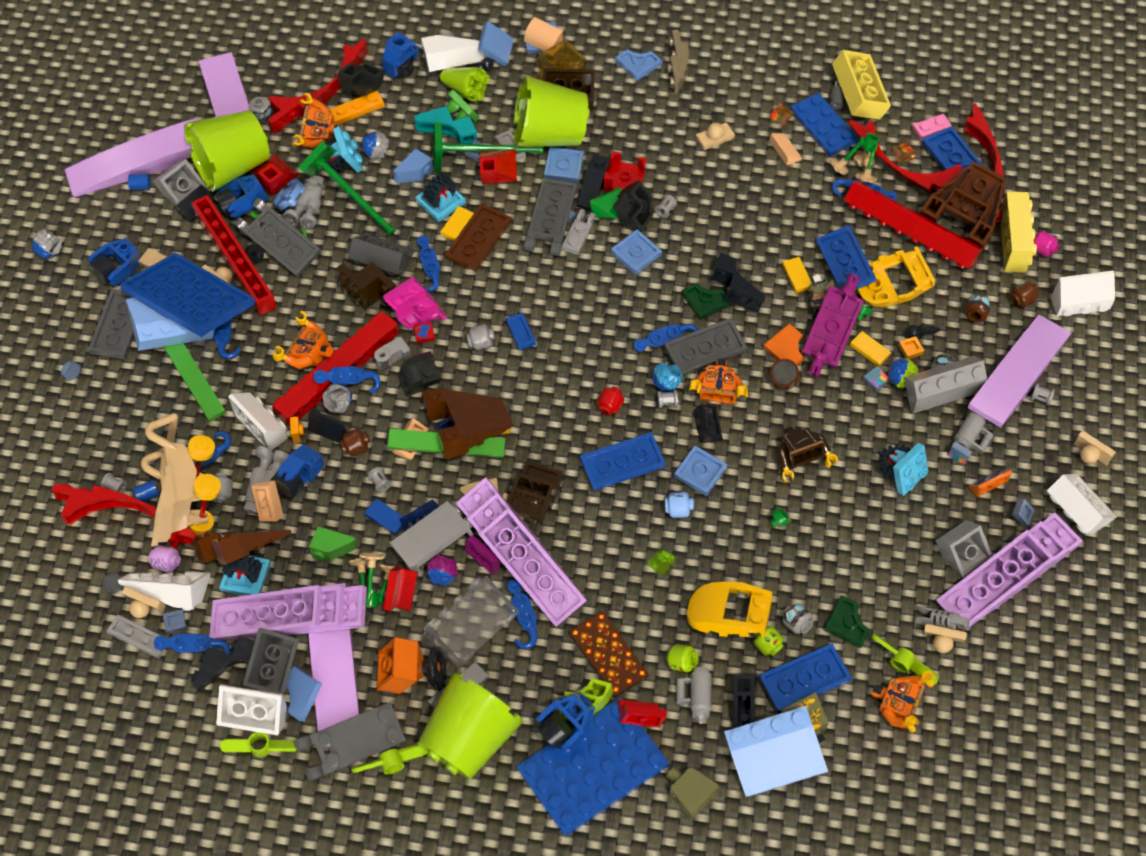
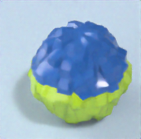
[888,358,918,388]

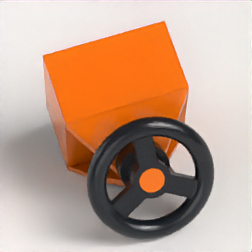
[377,637,446,694]

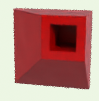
[480,149,517,184]
[248,153,298,196]

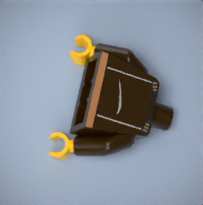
[777,427,838,483]

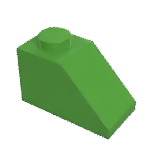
[309,527,357,561]

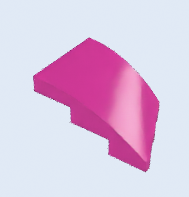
[383,276,447,329]

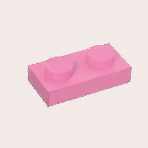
[912,114,952,141]

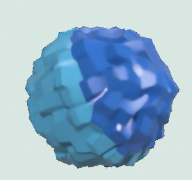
[652,362,683,391]

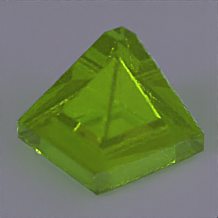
[647,549,675,576]

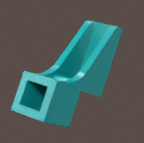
[414,106,477,144]

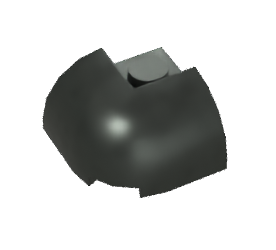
[338,63,385,96]
[613,181,654,232]
[399,351,441,397]

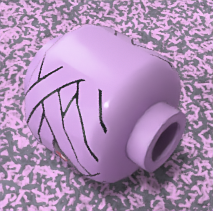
[149,545,181,573]

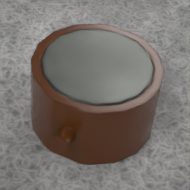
[768,359,802,390]

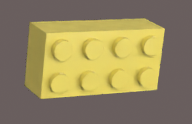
[832,50,891,120]
[1000,192,1037,273]

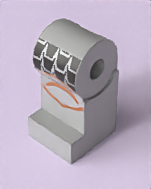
[374,336,412,370]

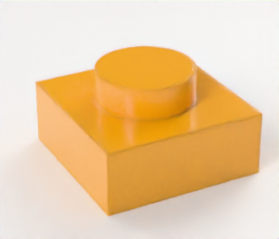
[898,336,924,359]
[290,417,304,443]

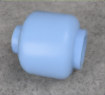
[665,492,694,518]

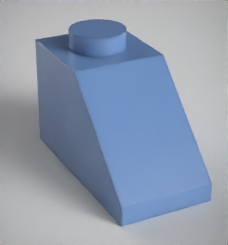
[393,149,433,183]

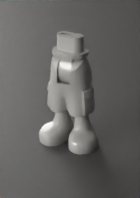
[283,175,324,230]
[243,446,289,514]

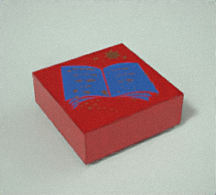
[414,322,435,344]

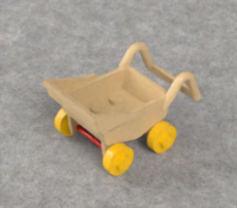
[141,413,221,546]

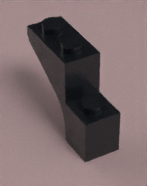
[710,252,765,312]
[191,636,255,691]

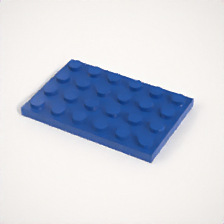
[120,253,255,337]
[516,698,669,837]

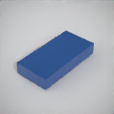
[505,313,536,350]
[364,499,408,536]

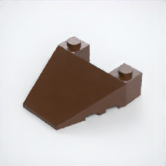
[920,161,1006,253]
[422,388,513,460]
[191,529,292,565]

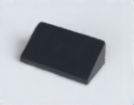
[176,185,216,223]
[693,404,723,443]
[308,410,347,444]

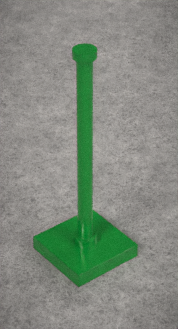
[433,122,543,172]
[298,141,397,237]

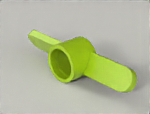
[871,633,939,684]
[220,732,296,757]
[351,744,428,774]

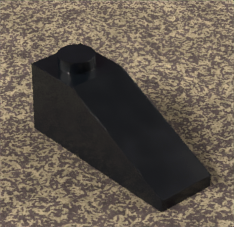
[577,154,610,211]
[734,673,757,728]

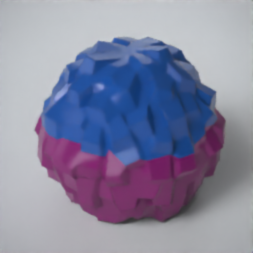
[427,555,458,587]

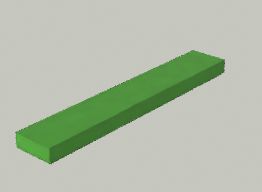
[163,343,226,422]
[388,428,505,459]

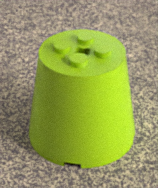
[513,76,589,147]
[184,110,270,191]
[418,672,523,780]

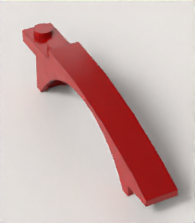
[268,39,368,134]
[963,104,1005,227]
[849,119,963,194]
[52,483,197,549]

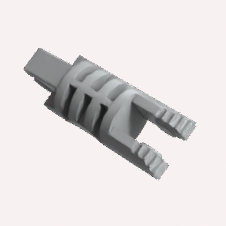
[914,606,969,631]

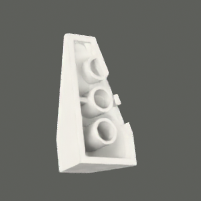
[421,35,492,72]
[118,571,210,611]

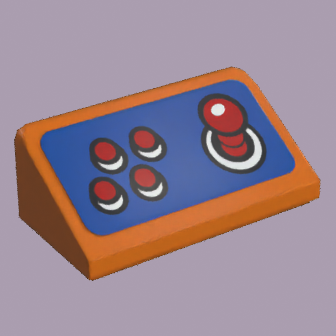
[969,470,1012,497]

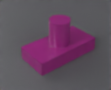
[465,535,501,575]

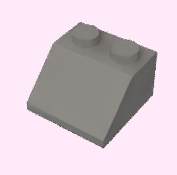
[153,159,207,205]
[936,520,992,579]

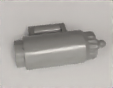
[953,411,993,454]
[676,667,712,724]

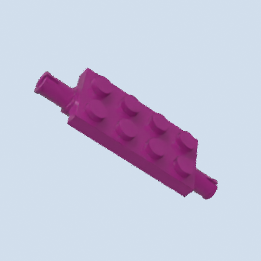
[801,273,864,378]

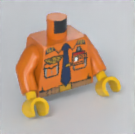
[291,93,343,148]
[273,311,333,369]
[689,359,748,404]
[871,671,936,732]

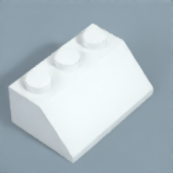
[1051,271,1115,316]
[228,392,288,451]
[1047,474,1117,534]
[216,685,287,735]

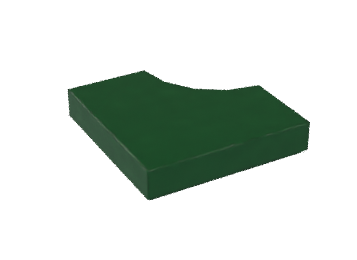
[681,283,731,320]
[824,595,870,649]

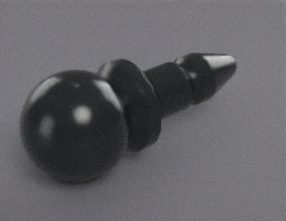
[474,58,493,71]
[906,325,941,338]

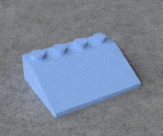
[126,298,215,351]
[724,706,828,797]

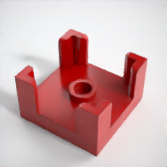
[604,151,647,192]

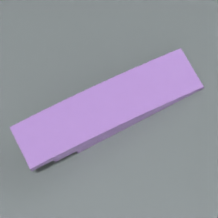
[198,52,251,172]
[65,118,197,197]
[968,315,1071,428]
[456,477,587,627]
[936,513,1083,631]
[308,583,359,751]
[209,585,367,640]

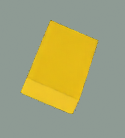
[440,206,474,241]
[782,257,813,294]
[850,331,892,367]

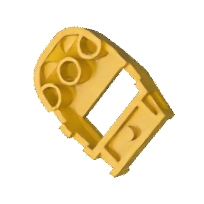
[857,246,935,308]
[687,582,773,637]

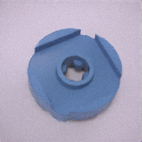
[273,178,306,212]

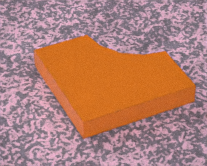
[763,324,804,365]

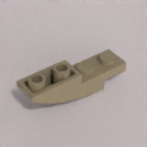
[667,30,689,93]

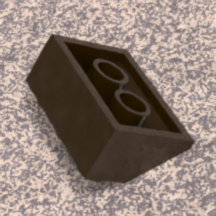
[543,68,595,110]

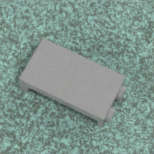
[390,501,473,577]

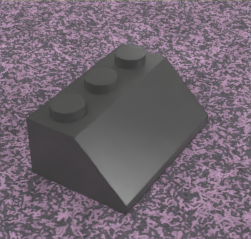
[348,233,415,276]
[242,627,299,695]

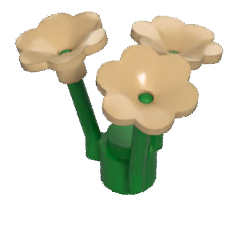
[830,133,879,183]
[349,552,393,607]

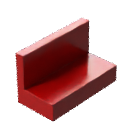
[383,566,418,611]
[618,699,667,728]

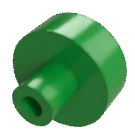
[857,305,872,321]
[770,507,791,527]

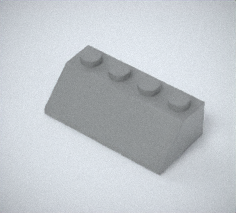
[904,356,987,414]

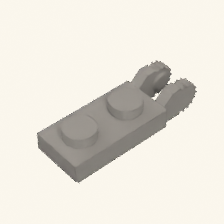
[562,209,596,255]

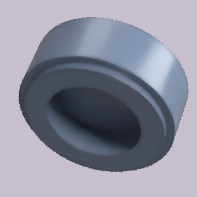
[61,361,81,380]

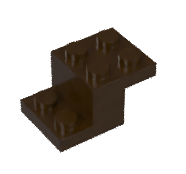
[338,262,396,310]
[507,461,564,522]

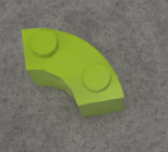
[559,678,613,720]

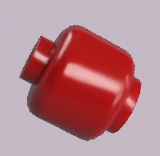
[596,386,625,416]

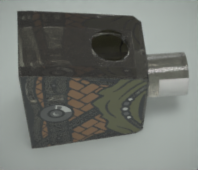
[807,275,839,320]

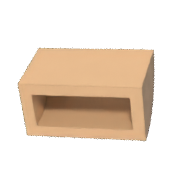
[524,17,563,55]

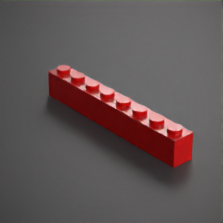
[844,181,983,269]
[191,195,277,316]
[272,311,399,427]

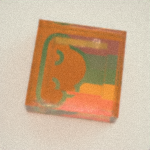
[770,104,794,126]
[892,142,916,164]

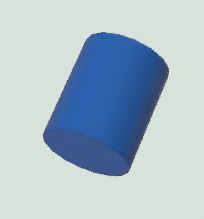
[128,174,151,190]
[133,480,160,502]

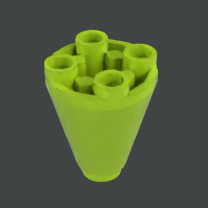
[440,67,490,102]

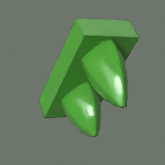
[447,90,480,122]

